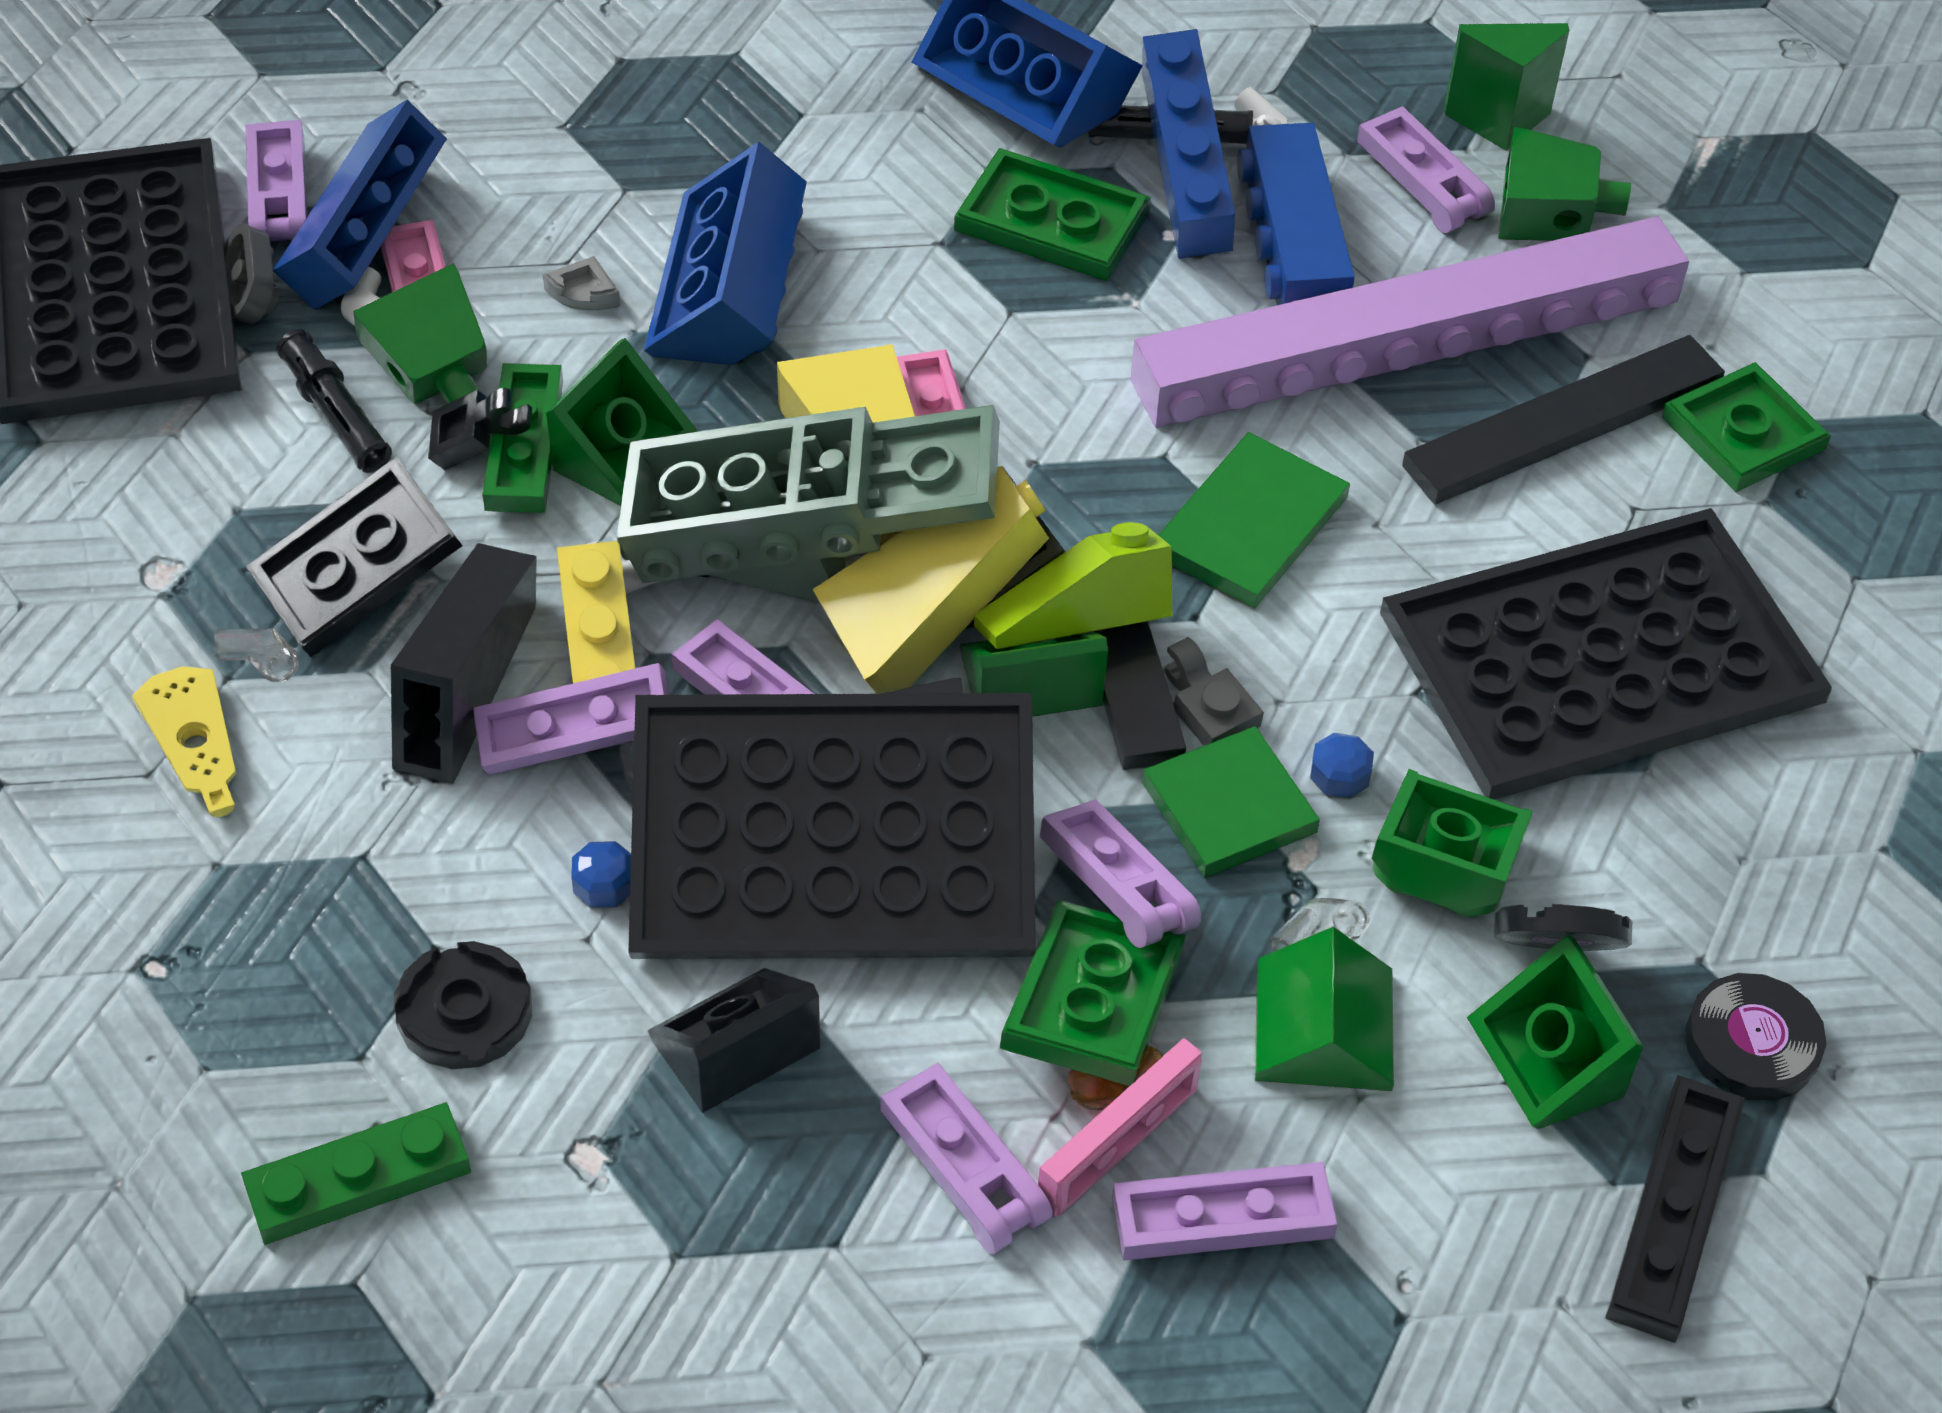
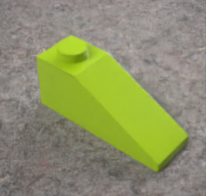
[974,522,1173,649]

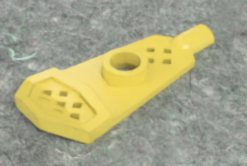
[132,666,236,817]

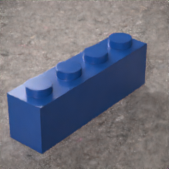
[1142,29,1235,259]
[273,99,447,310]
[1237,122,1355,305]

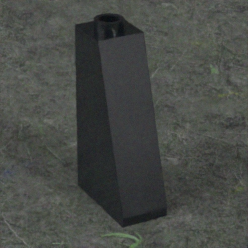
[391,543,537,784]

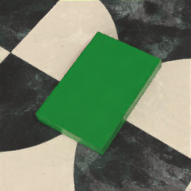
[954,148,1151,281]
[1158,432,1350,609]
[999,900,1186,1086]

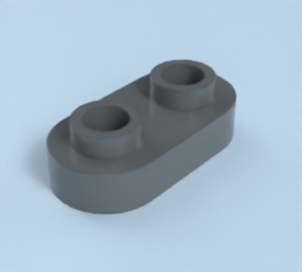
[224,223,278,325]

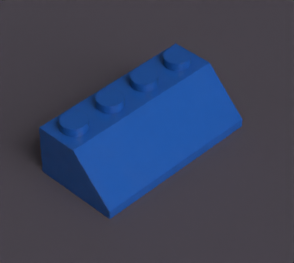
[911,0,1143,148]
[644,141,807,365]

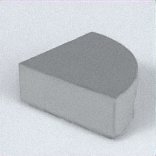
[543,256,620,310]

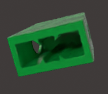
[1498,127,1631,241]
[353,263,487,404]

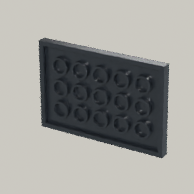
[0,138,242,424]
[1380,508,1832,800]
[628,693,1036,959]

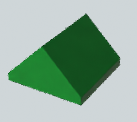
[1444,23,1570,151]
[546,338,698,506]
[960,631,1108,717]
[1255,926,1394,1091]
[1467,935,1644,1129]

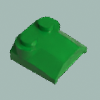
[1371,769,1533,917]

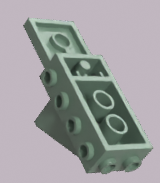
[617,405,1000,603]

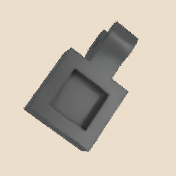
[1163,637,1264,746]

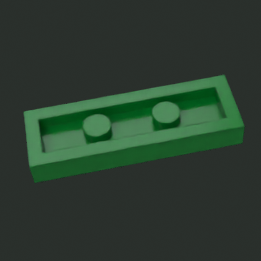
[482,363,563,513]
[241,1102,471,1245]

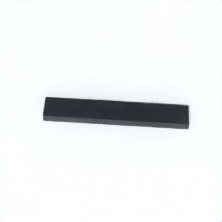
[1402,335,1725,505]

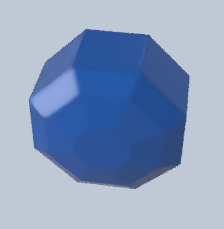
[1310,733,1374,798]
[571,841,631,907]

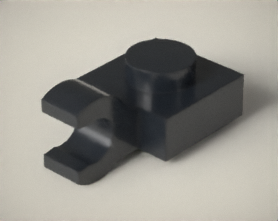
[428,388,532,470]

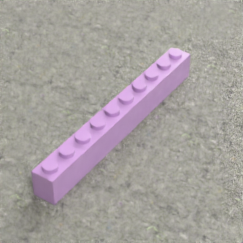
[1130,216,1690,428]

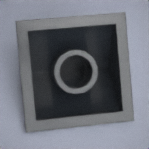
[647,968,820,1113]

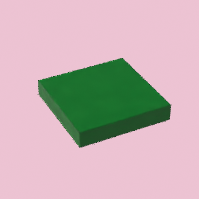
[1662,362,1831,492]
[1142,726,1320,878]

